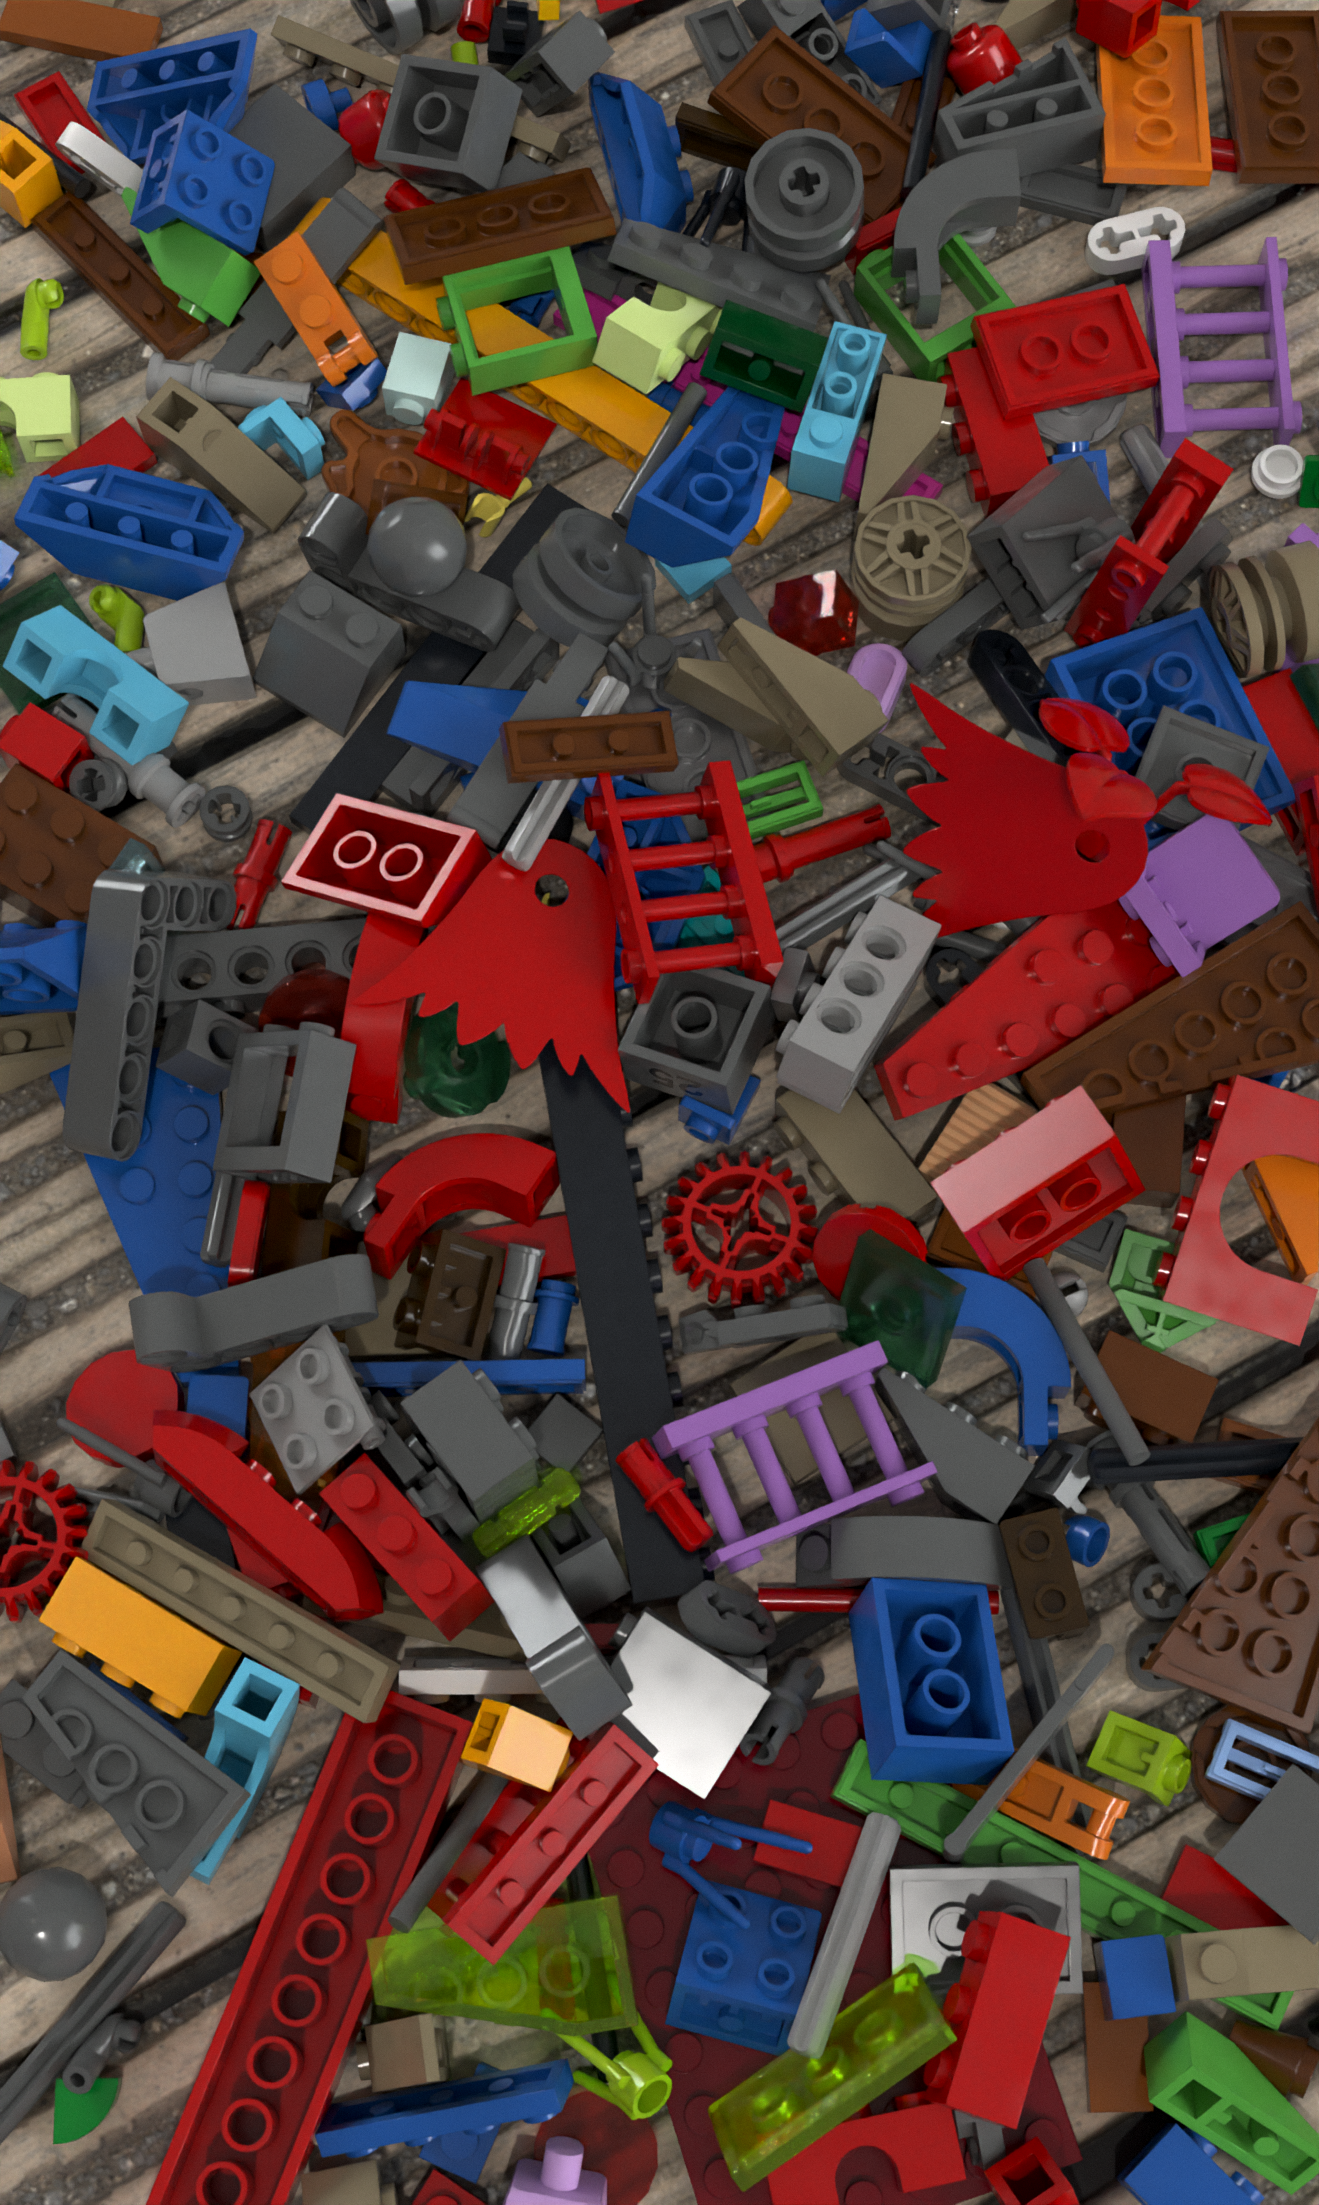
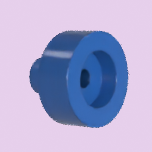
[301,78,353,131]

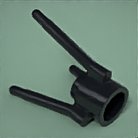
[682,167,749,252]

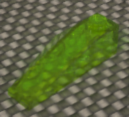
[366,1892,639,2036]

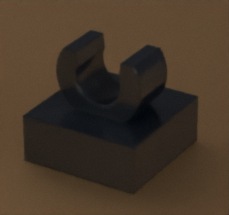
[487,0,547,66]

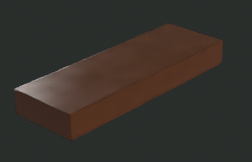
[499,711,679,784]

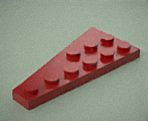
[874,899,1180,1121]

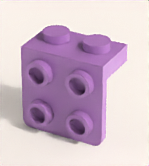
[1119,814,1280,978]

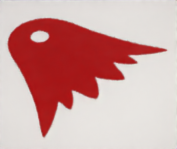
[903,683,1148,938]
[351,839,630,1113]

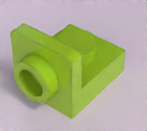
[1086,1710,1191,1807]

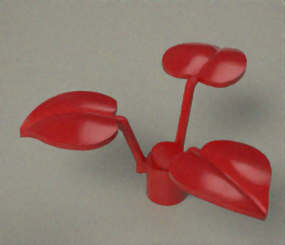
[1038,698,1273,862]

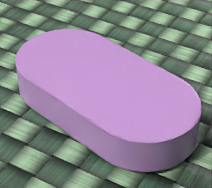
[847,643,907,734]

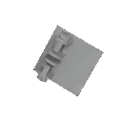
[249,1325,386,1494]

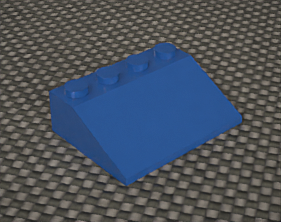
[1044,607,1296,850]
[0,920,88,1015]

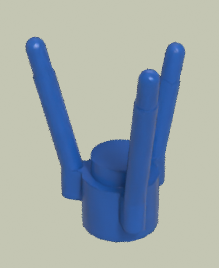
[649,1801,813,1930]

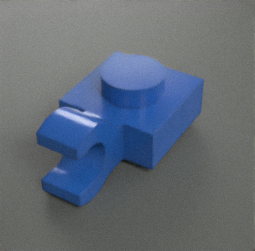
[419,2061,503,2184]

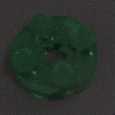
[403,1002,510,1119]

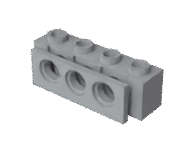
[776,895,942,1114]

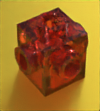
[768,570,859,656]

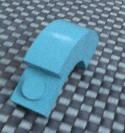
[190,1657,300,1885]

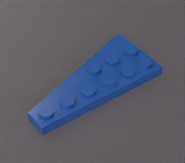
[49,1047,242,1388]

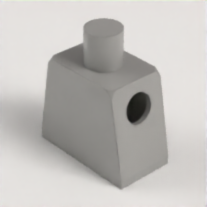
[125,582,257,706]

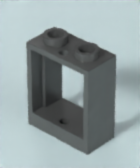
[213,1022,356,1184]

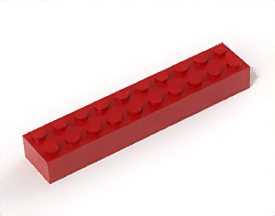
[146,1690,474,2205]

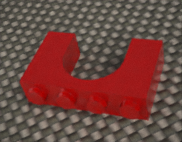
[1152,1075,1319,1346]

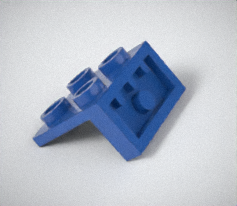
[130,109,275,256]
[665,1880,822,2058]

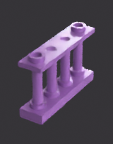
[1141,237,1302,458]
[652,1340,937,1574]

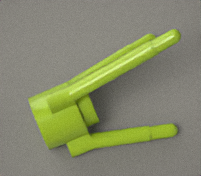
[540,1975,673,2120]

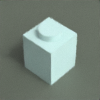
[382,332,455,425]

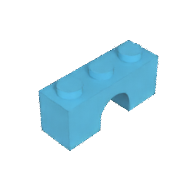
[2,605,189,765]

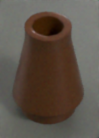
[1228,2019,1319,2099]

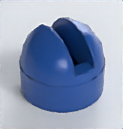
[1064,1515,1110,1567]

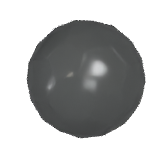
[367,497,467,597]
[0,1867,108,1982]

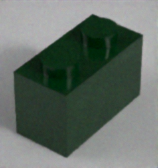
[699,299,828,413]

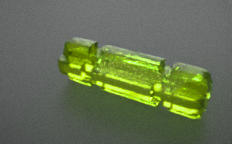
[472,1468,581,1558]

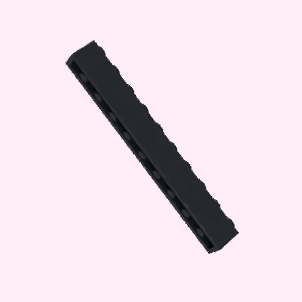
[538,1039,715,1612]

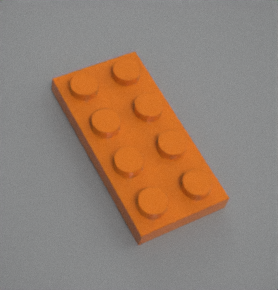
[1095,15,1213,186]

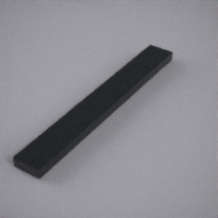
[289,483,589,835]

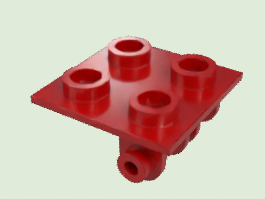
[413,378,557,501]

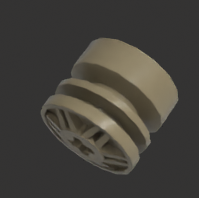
[849,495,972,642]
[1209,540,1319,678]

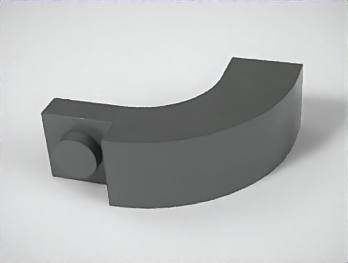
[891,149,1021,324]
[796,1516,1014,1591]

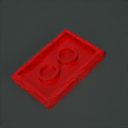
[970,284,1160,420]

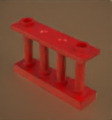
[1064,438,1234,649]
[584,760,784,1004]
[427,1716,659,1966]

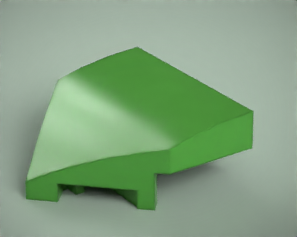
[1108,1228,1219,1353]

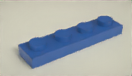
[315,2058,574,2158]

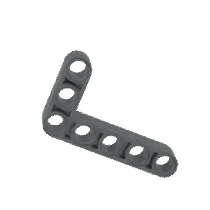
[63,869,237,1162]

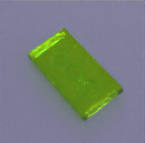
[707,1962,958,2192]

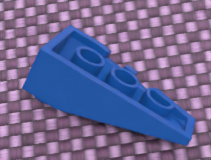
[386,681,624,821]

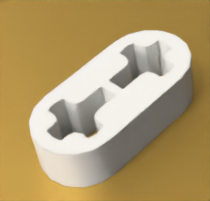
[55,121,143,198]
[1084,207,1185,275]

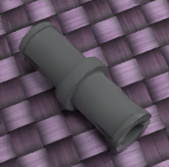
[483,1243,546,1360]
[740,1657,825,1765]

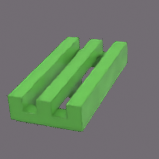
[736,760,824,840]

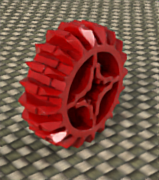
[661,1151,819,1309]
[0,1460,89,1624]

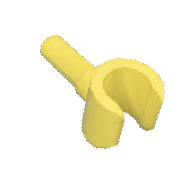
[464,477,532,538]

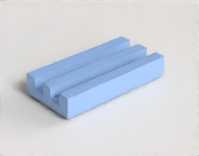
[1204,1718,1319,1802]

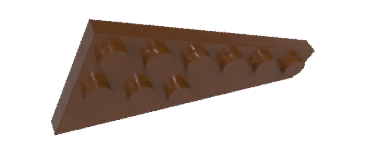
[1020,901,1319,1115]
[1141,1417,1319,1734]

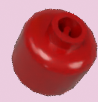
[946,22,1023,96]
[338,89,391,171]

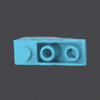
[787,321,887,502]

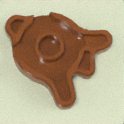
[321,409,470,516]

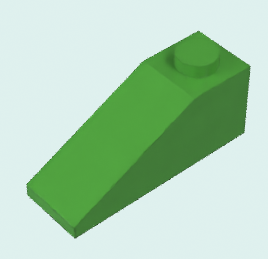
[121,186,261,327]
[1144,2011,1319,2195]

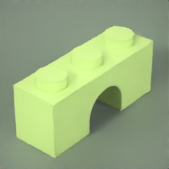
[592,282,723,395]
[0,372,80,463]

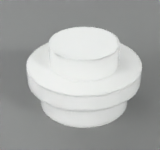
[1251,445,1303,499]

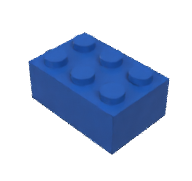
[848,1577,1014,1785]

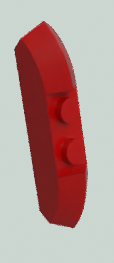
[152,1410,384,1622]

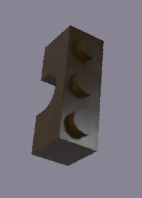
[261,1110,369,1278]

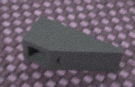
[737,0,882,105]
[874,1367,1035,1525]

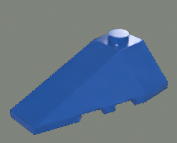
[625,386,785,568]

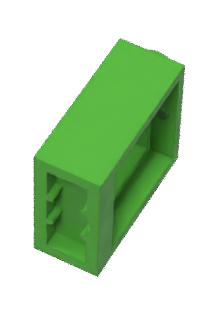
[854,234,1016,382]
[436,246,597,396]

